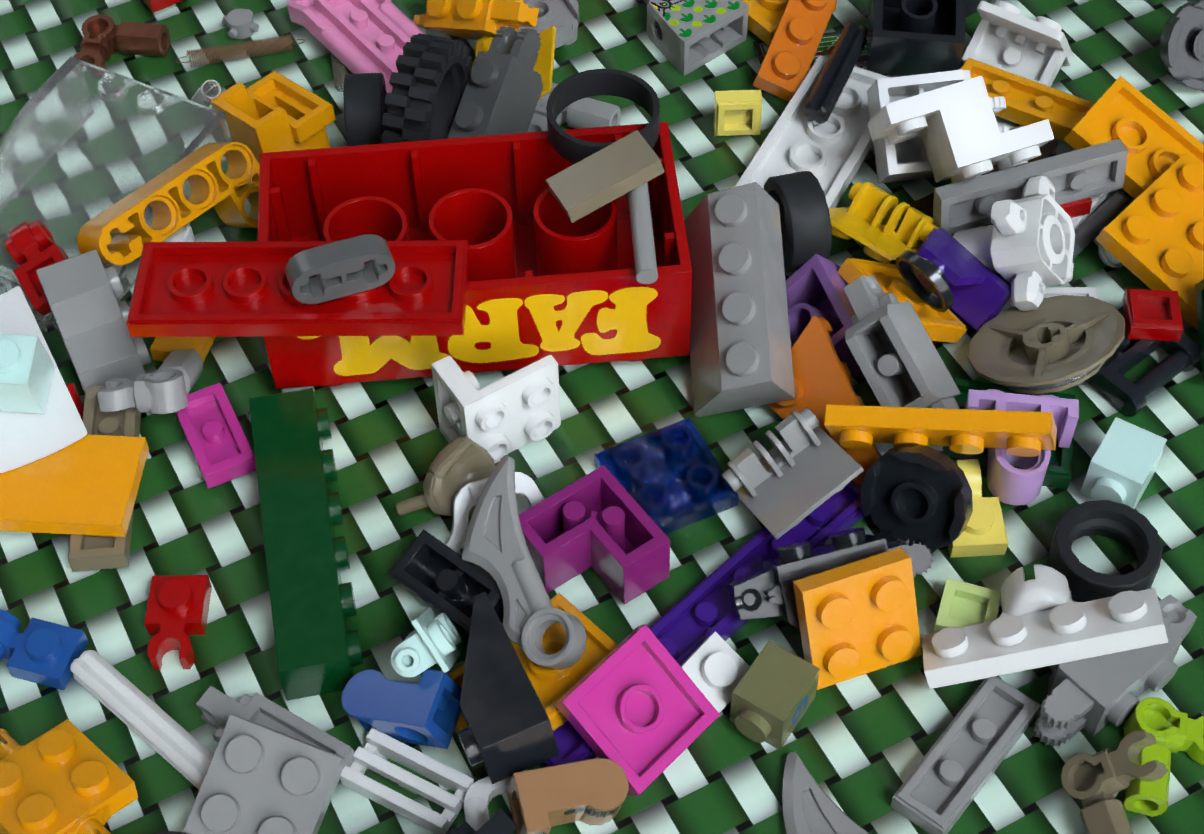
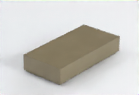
[546,130,665,223]

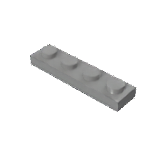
[933,139,1128,235]

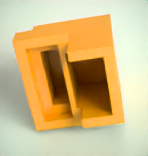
[210,71,336,165]

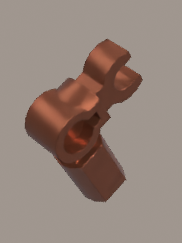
[69,14,170,82]

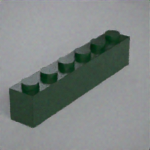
[249,388,364,701]

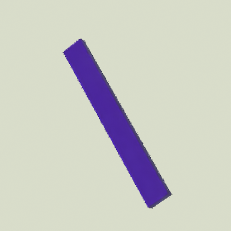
[538,480,865,768]

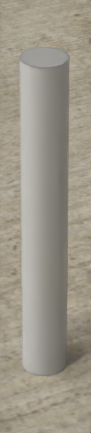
[627,182,658,284]

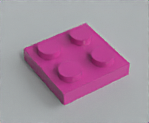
[555,624,720,796]

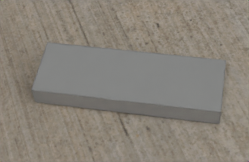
[890,676,1041,834]

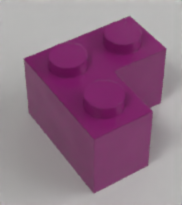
[519,465,670,605]

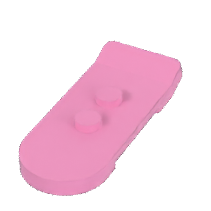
[286,0,425,108]

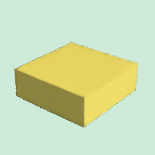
[713,89,763,136]

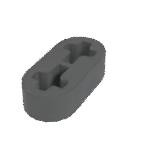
[285,234,396,304]

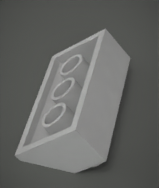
[684,182,795,417]

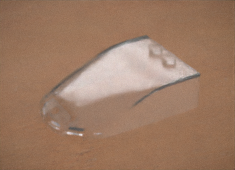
[0,57,232,333]

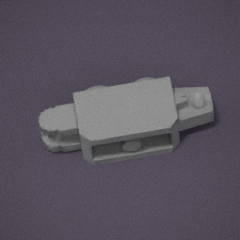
[844,275,961,452]
[1034,595,1197,747]

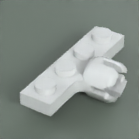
[922,564,1168,689]

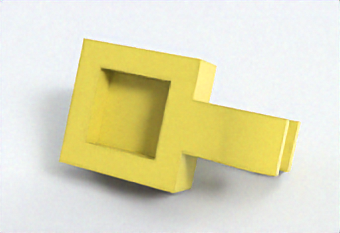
[948,459,1009,558]

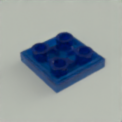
[594,418,738,534]

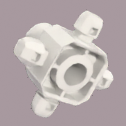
[953,176,1075,311]

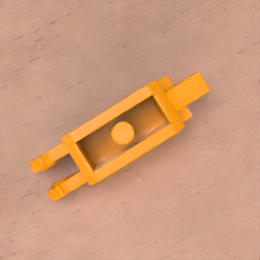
[413,0,539,40]

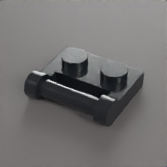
[1087,306,1201,417]

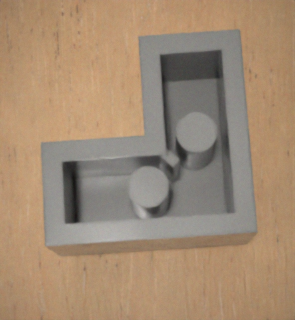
[36,249,151,394]

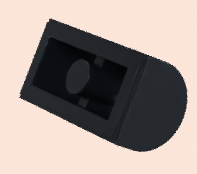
[389,529,504,633]

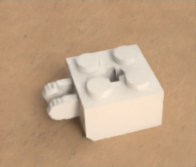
[867,69,1009,184]

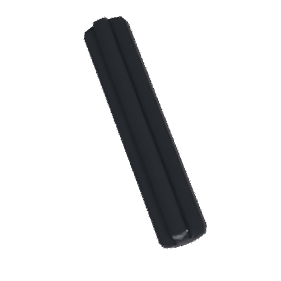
[804,22,868,124]

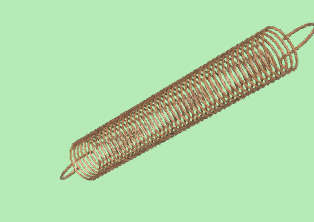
[175,34,306,67]

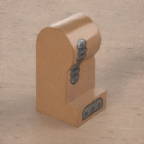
[506,758,629,834]

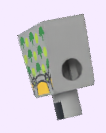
[643,0,749,76]

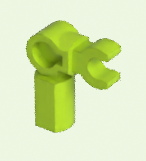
[1123,697,1204,817]

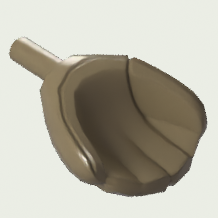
[396,436,496,517]

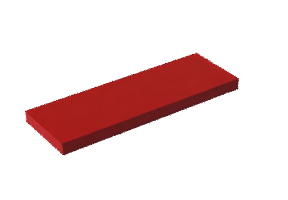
[126,240,469,337]

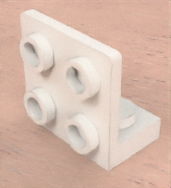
[431,355,561,464]

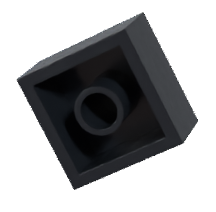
[866,0,965,76]

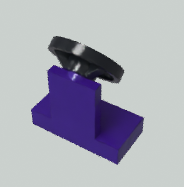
[896,228,1011,331]

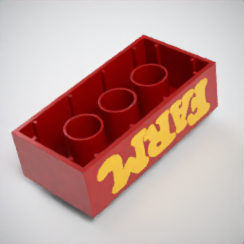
[257,122,692,389]

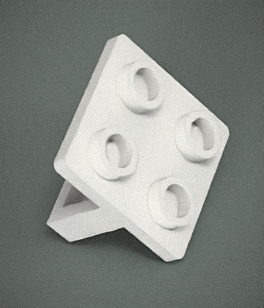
[961,0,1074,87]

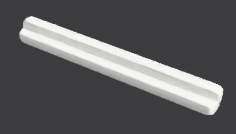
[70,650,214,790]

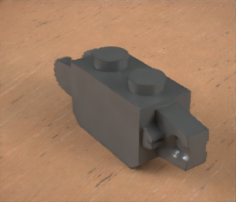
[447,26,543,139]

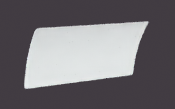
[0,286,87,473]

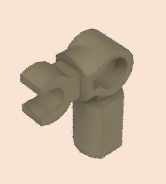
[1061,730,1168,834]

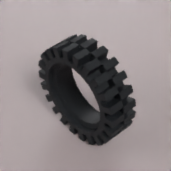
[381,33,472,144]

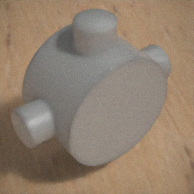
[222,8,259,39]

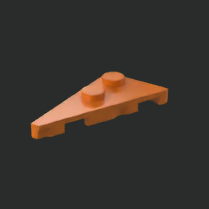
[767,315,880,486]

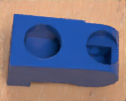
[341,669,462,749]

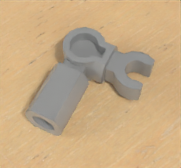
[527,83,621,133]
[97,349,203,414]

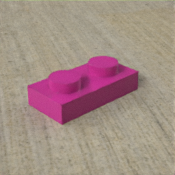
[175,382,256,489]

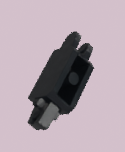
[728,528,934,630]

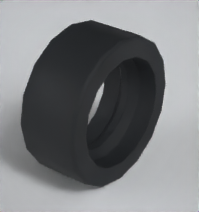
[343,73,388,146]
[764,171,832,271]
[1047,500,1163,602]

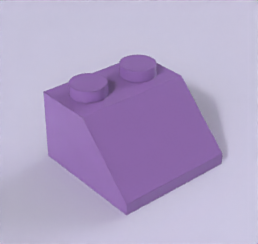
[786,254,861,378]

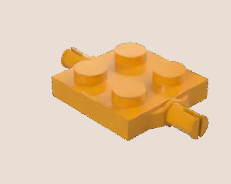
[0,719,138,834]

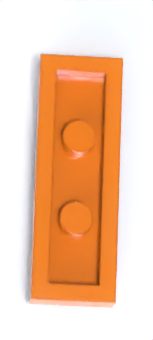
[753,0,837,102]

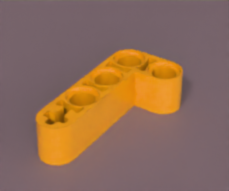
[77,142,260,265]

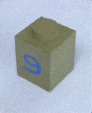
[729,641,820,750]

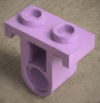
[964,389,1079,506]

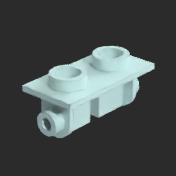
[391,606,462,677]

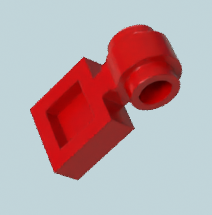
[3,219,69,316]

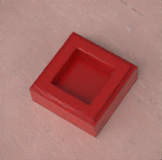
[1122,289,1184,341]

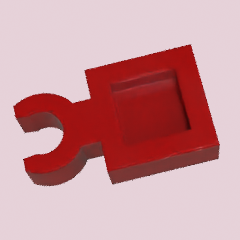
[144,575,212,670]

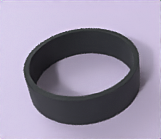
[546,69,660,164]

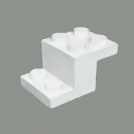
[867,76,1054,183]

